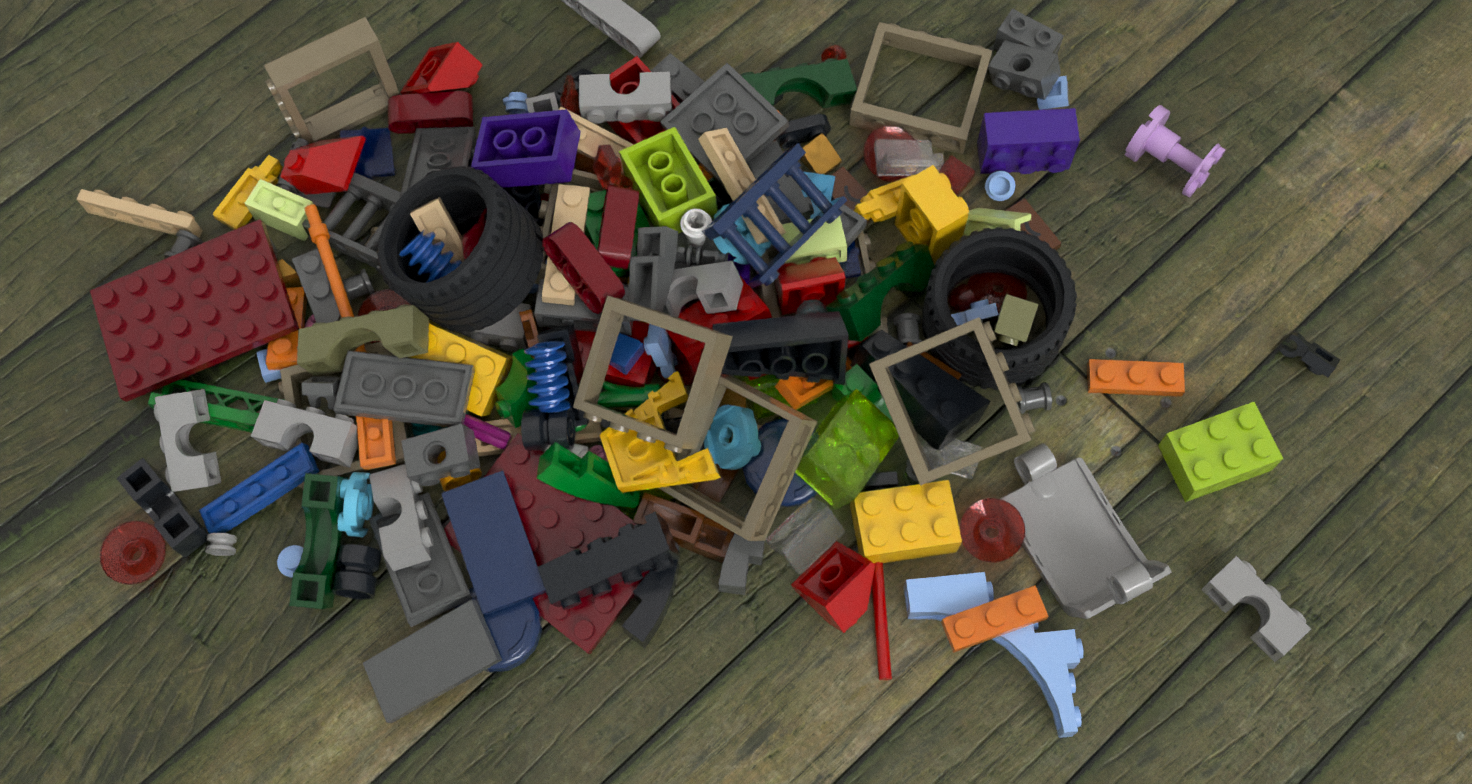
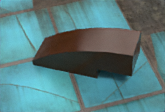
[633,492,735,563]

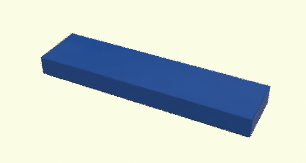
[199,443,320,534]

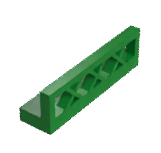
[148,379,284,433]

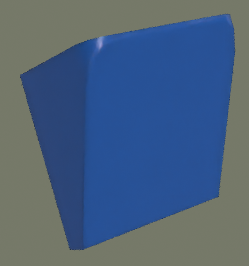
[609,333,645,375]

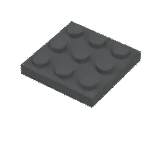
[660,63,789,186]

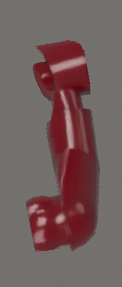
[462,208,487,261]

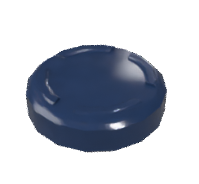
[742,418,830,508]
[454,587,542,673]

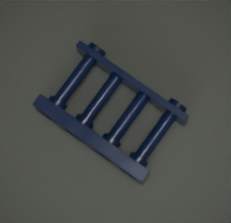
[702,143,847,288]

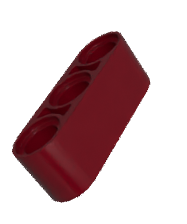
[388,91,473,134]
[597,184,639,270]
[542,222,625,314]

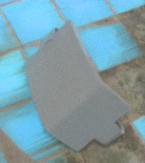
[998,443,1172,619]

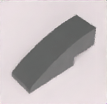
[627,226,678,321]
[719,511,765,595]

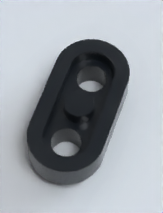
[773,114,831,149]

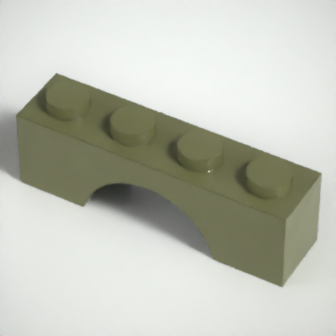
[993,294,1038,346]
[297,304,429,376]

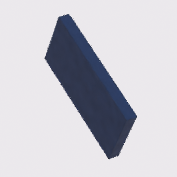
[441,471,546,616]

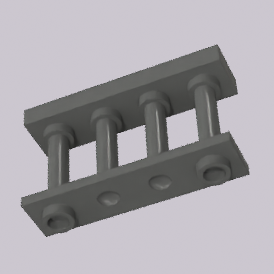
[302,172,401,273]

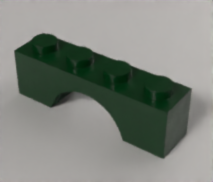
[740,58,857,108]
[826,242,935,342]
[289,473,348,609]

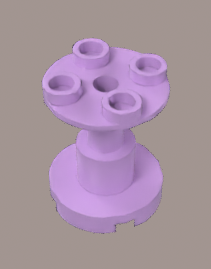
[1124,105,1226,198]

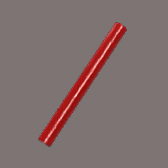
[872,562,892,680]

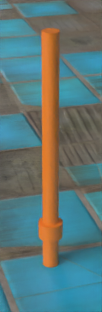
[304,204,367,353]

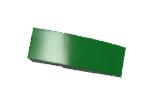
[537,442,640,508]

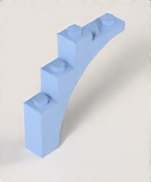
[903,572,1083,738]

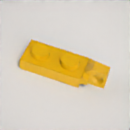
[213,155,283,230]
[854,174,915,223]

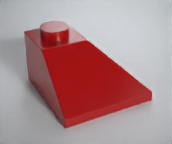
[400,42,483,95]
[280,136,366,195]
[791,541,875,633]

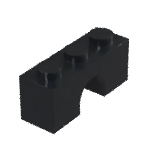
[116,458,208,558]

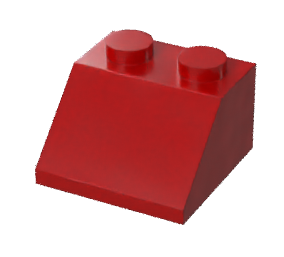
[774,257,845,315]

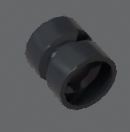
[521,407,576,451]
[332,544,382,600]

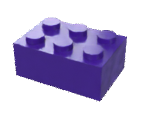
[977,108,1080,174]
[471,109,581,188]

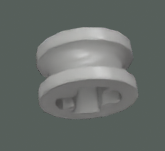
[205,533,237,556]

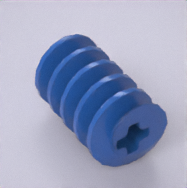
[399,229,462,282]
[524,341,571,413]

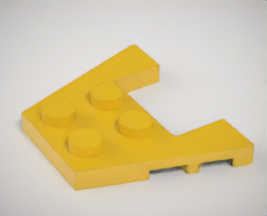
[599,371,721,493]

